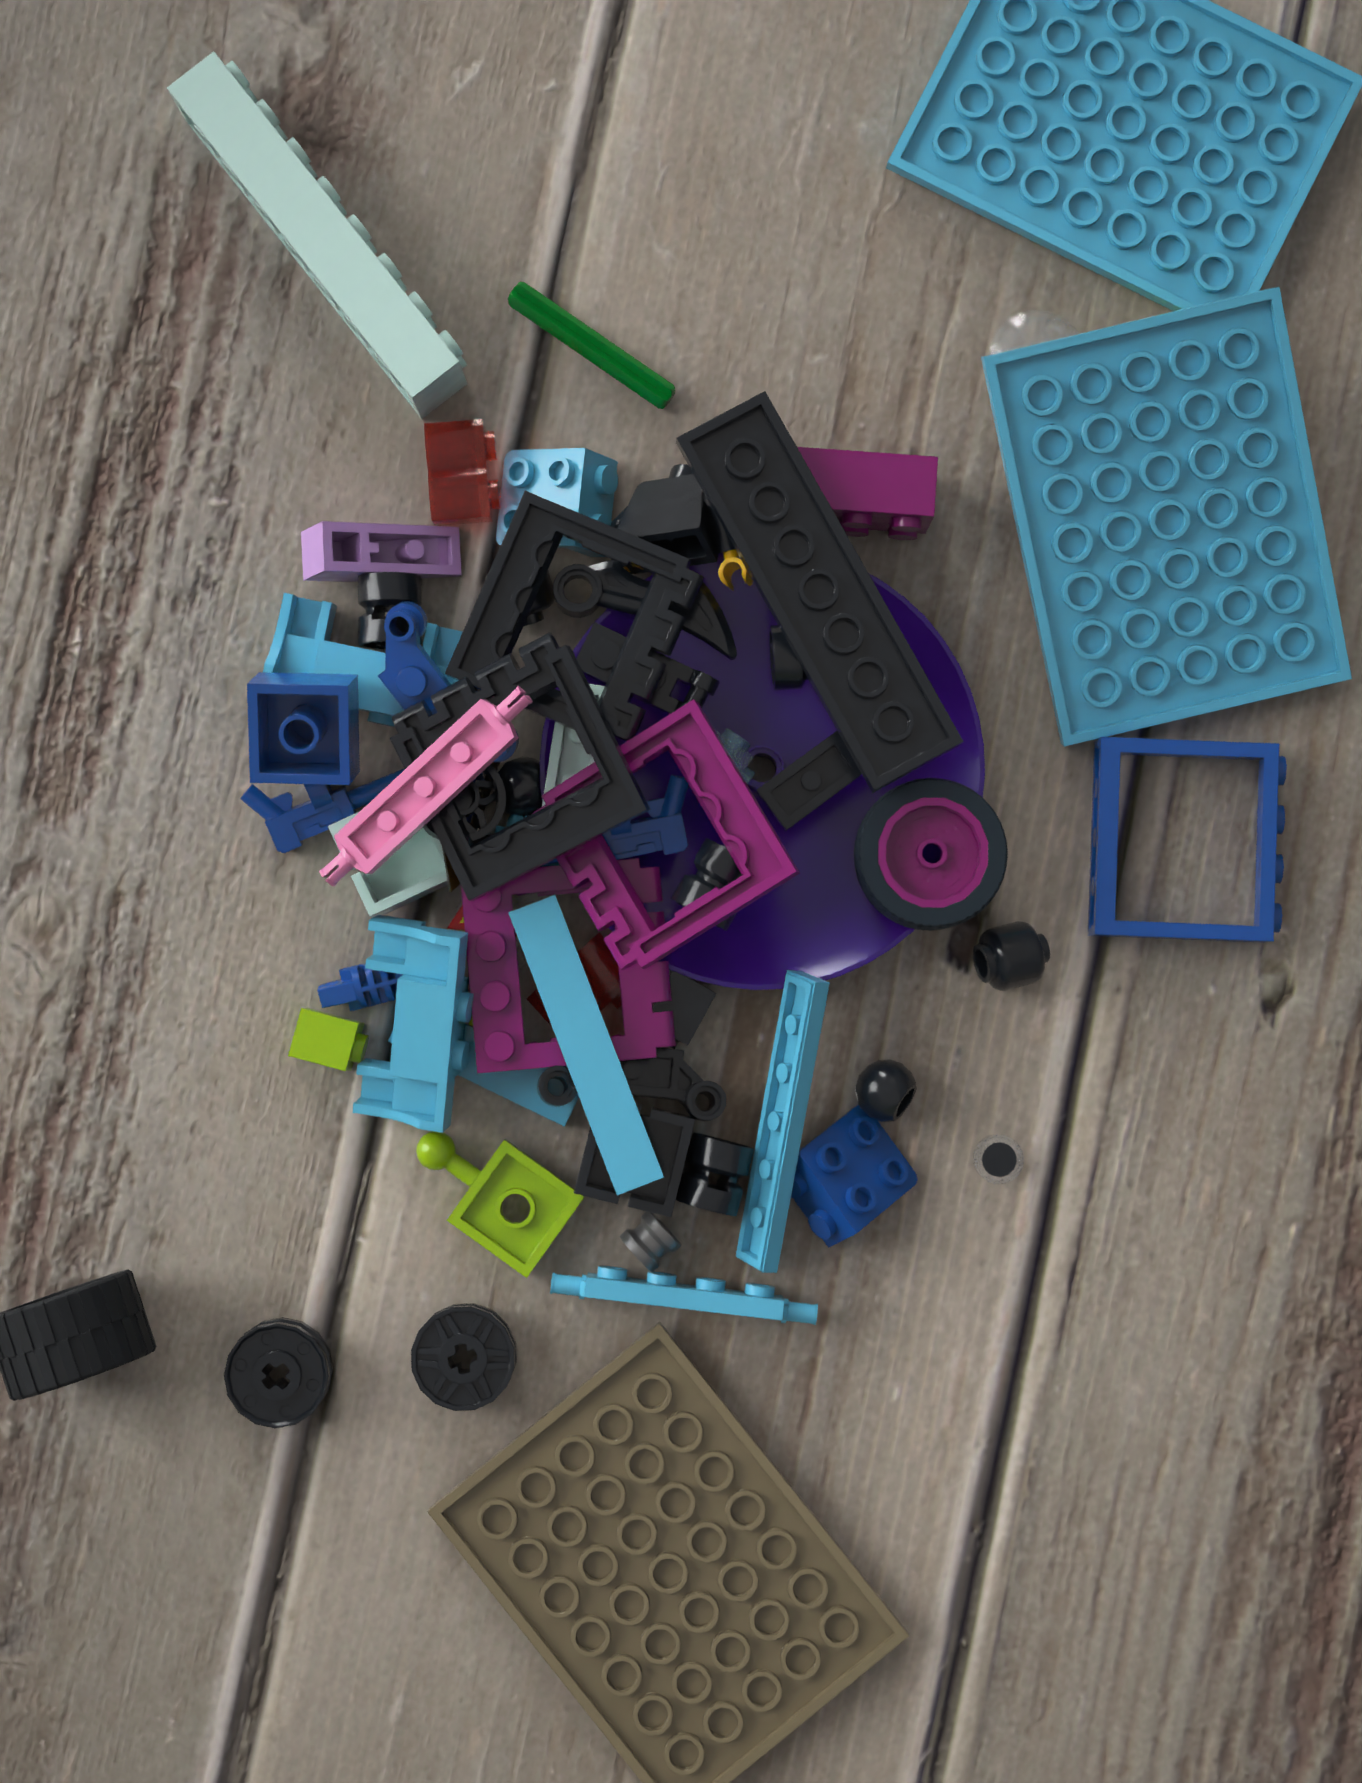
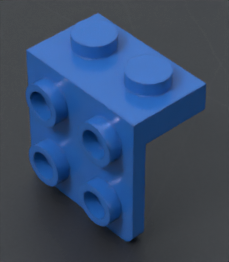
[791,1105,918,1248]

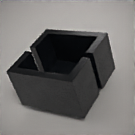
[574,1103,695,1217]

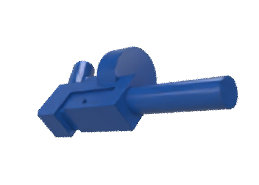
[240,769,405,853]
[544,774,689,865]

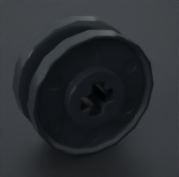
[411,1303,517,1411]
[224,1317,334,1428]

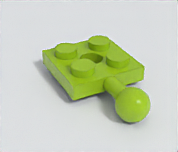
[416,1131,585,1278]

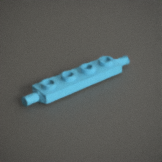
[550,1266,818,1325]

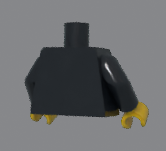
[611,464,754,591]

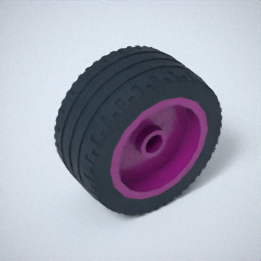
[854,778,1008,931]

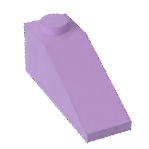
[301,521,462,582]

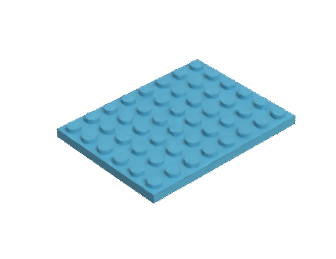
[886,0,1362,311]
[981,287,1352,747]

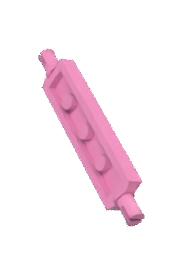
[319,686,533,886]

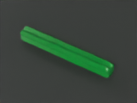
[507,281,675,409]

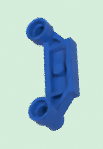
[378,602,519,762]

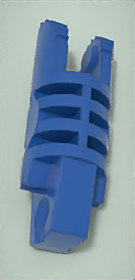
[317,963,403,1012]

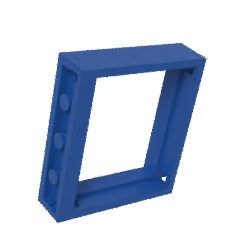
[1088,737,1287,943]

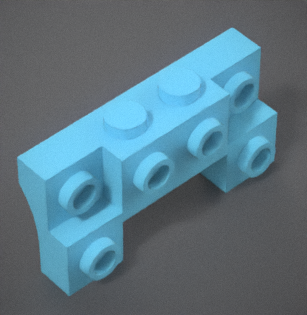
[263,593,463,727]
[353,915,474,1133]

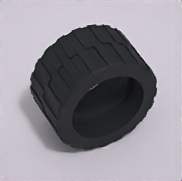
[0,1269,157,1401]

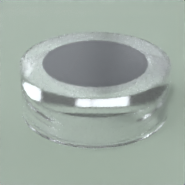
[973,1134,1024,1184]

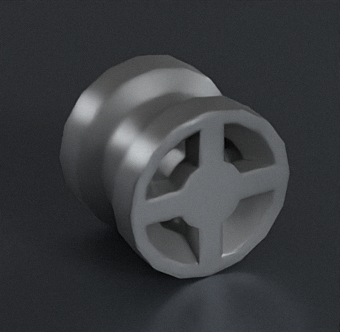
[619,1211,681,1272]

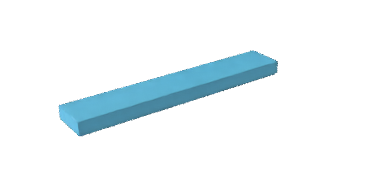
[508,895,664,1196]
[736,970,830,1273]

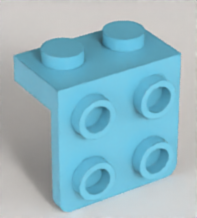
[496,448,618,557]

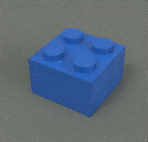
[247,672,360,785]

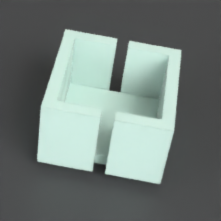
[328,811,448,918]

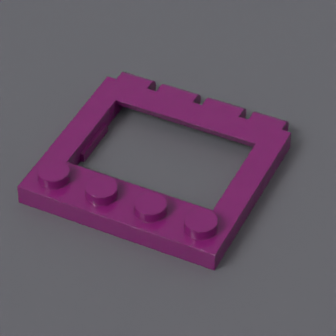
[534,699,800,970]
[461,858,676,1074]

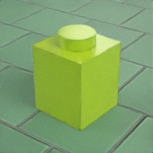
[288,1008,369,1071]

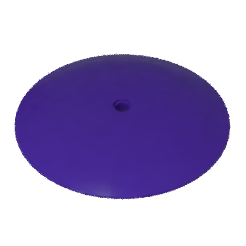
[540,554,985,990]

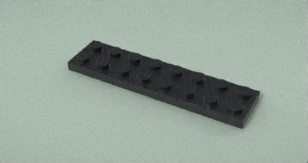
[676,391,964,793]

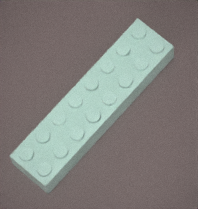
[167,51,467,419]

